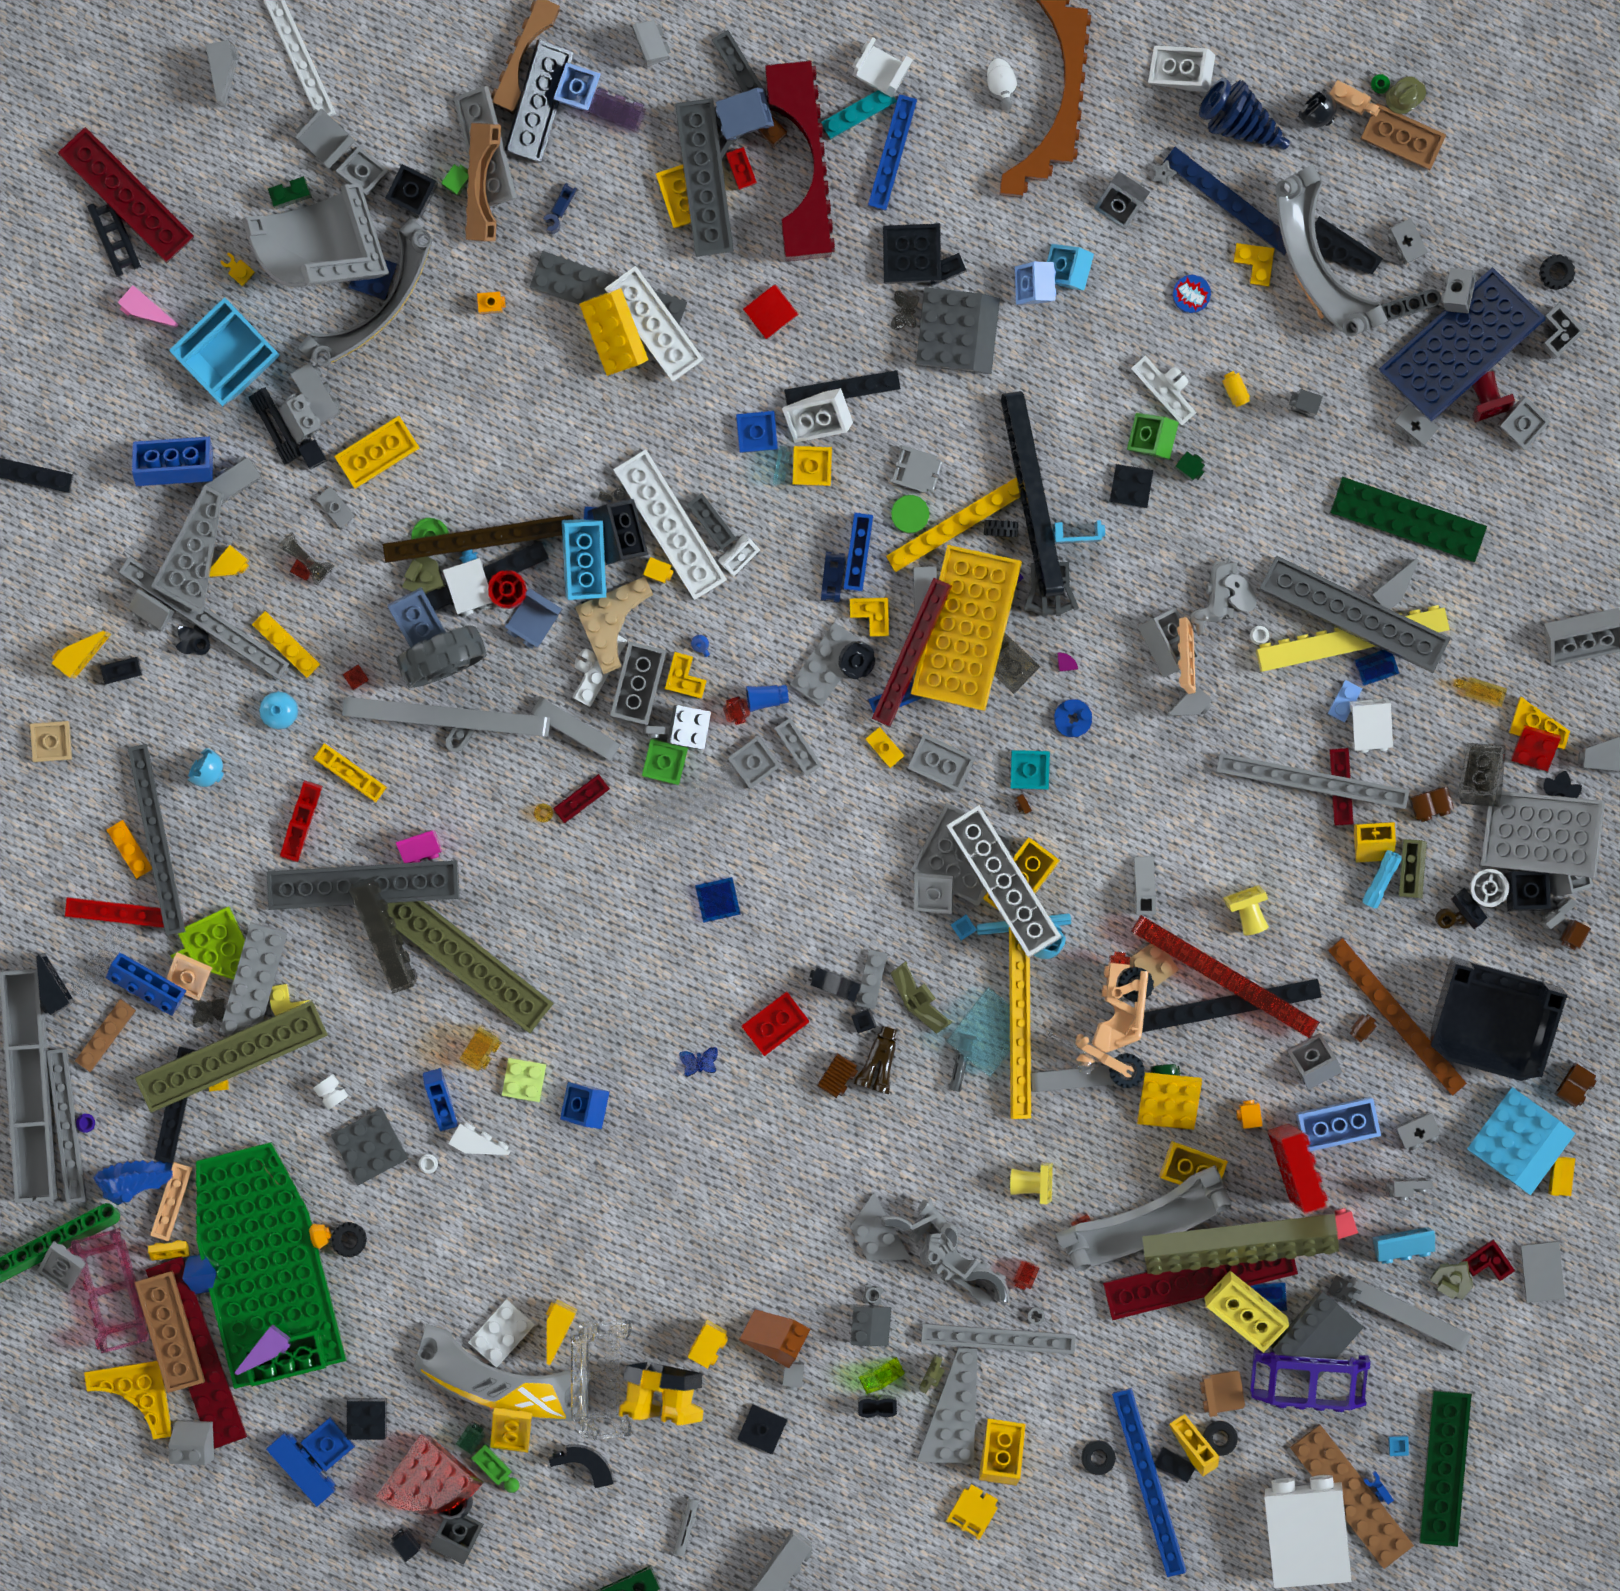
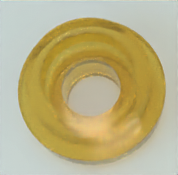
[534,803,553,823]

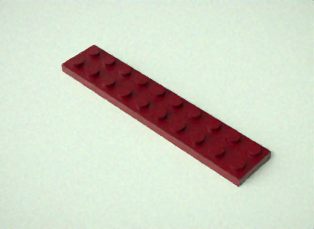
[145,1256,248,1449]
[1103,1258,1298,1321]

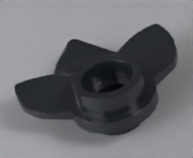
[176,625,210,655]
[1543,771,1582,798]

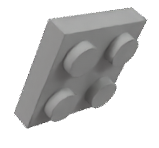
[1497,396,1551,450]
[728,735,781,789]
[914,873,953,914]

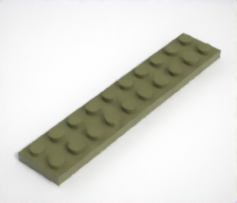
[379,901,554,1033]
[135,1000,328,1113]

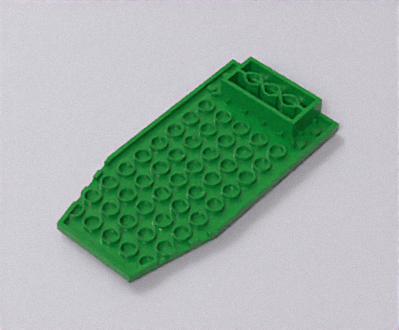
[196,1142,347,1389]

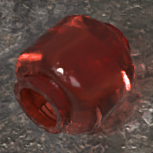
[723,696,751,725]

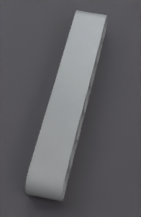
[1351,1277,1472,1352]

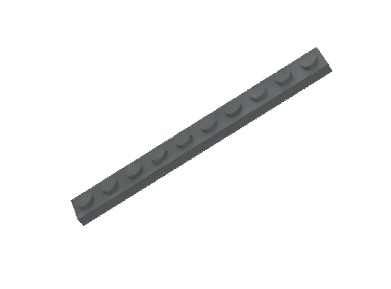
[128,744,186,936]

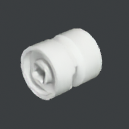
[313,1074,348,1110]

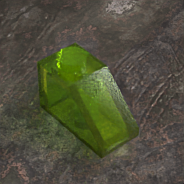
[858,1357,905,1394]

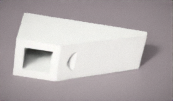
[449,1122,511,1155]

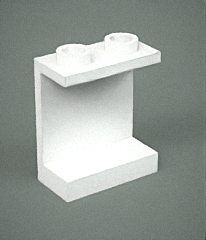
[852,37,913,97]
[443,558,493,617]
[1350,698,1393,753]

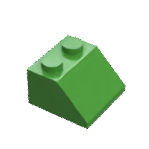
[1127,413,1179,459]

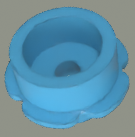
[459,550,478,563]

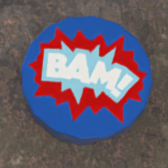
[1173,275,1211,313]

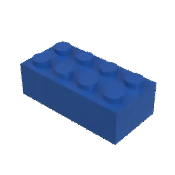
[132,436,213,486]

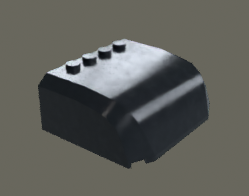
[1430,957,1568,1081]

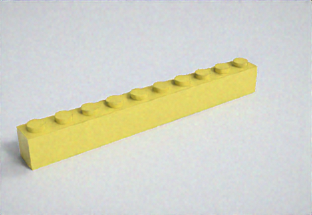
[1256,605,1450,672]

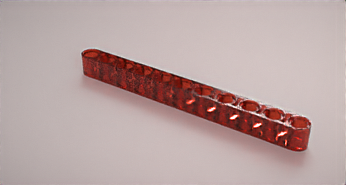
[1131,915,1320,1039]

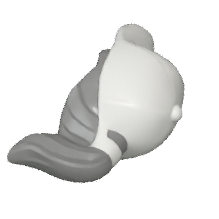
[987,58,1017,113]

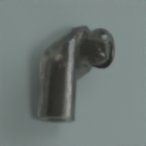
[598,486,626,503]

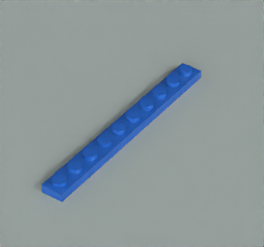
[1112,1388,1186,1577]

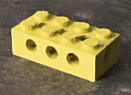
[1204,1271,1289,1353]

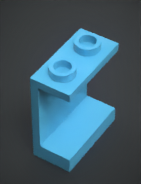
[1052,520,1105,544]

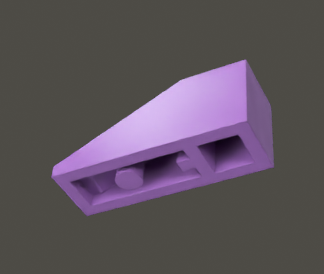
[235,1324,290,1375]

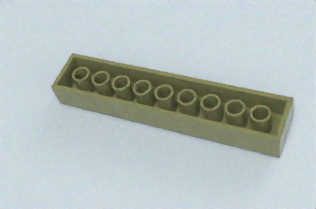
[1142,1214,1339,1275]

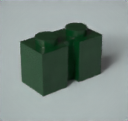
[267,176,312,210]

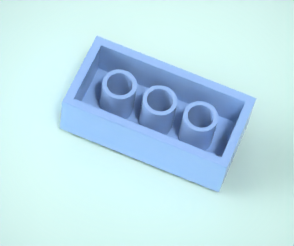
[1295,1097,1381,1151]

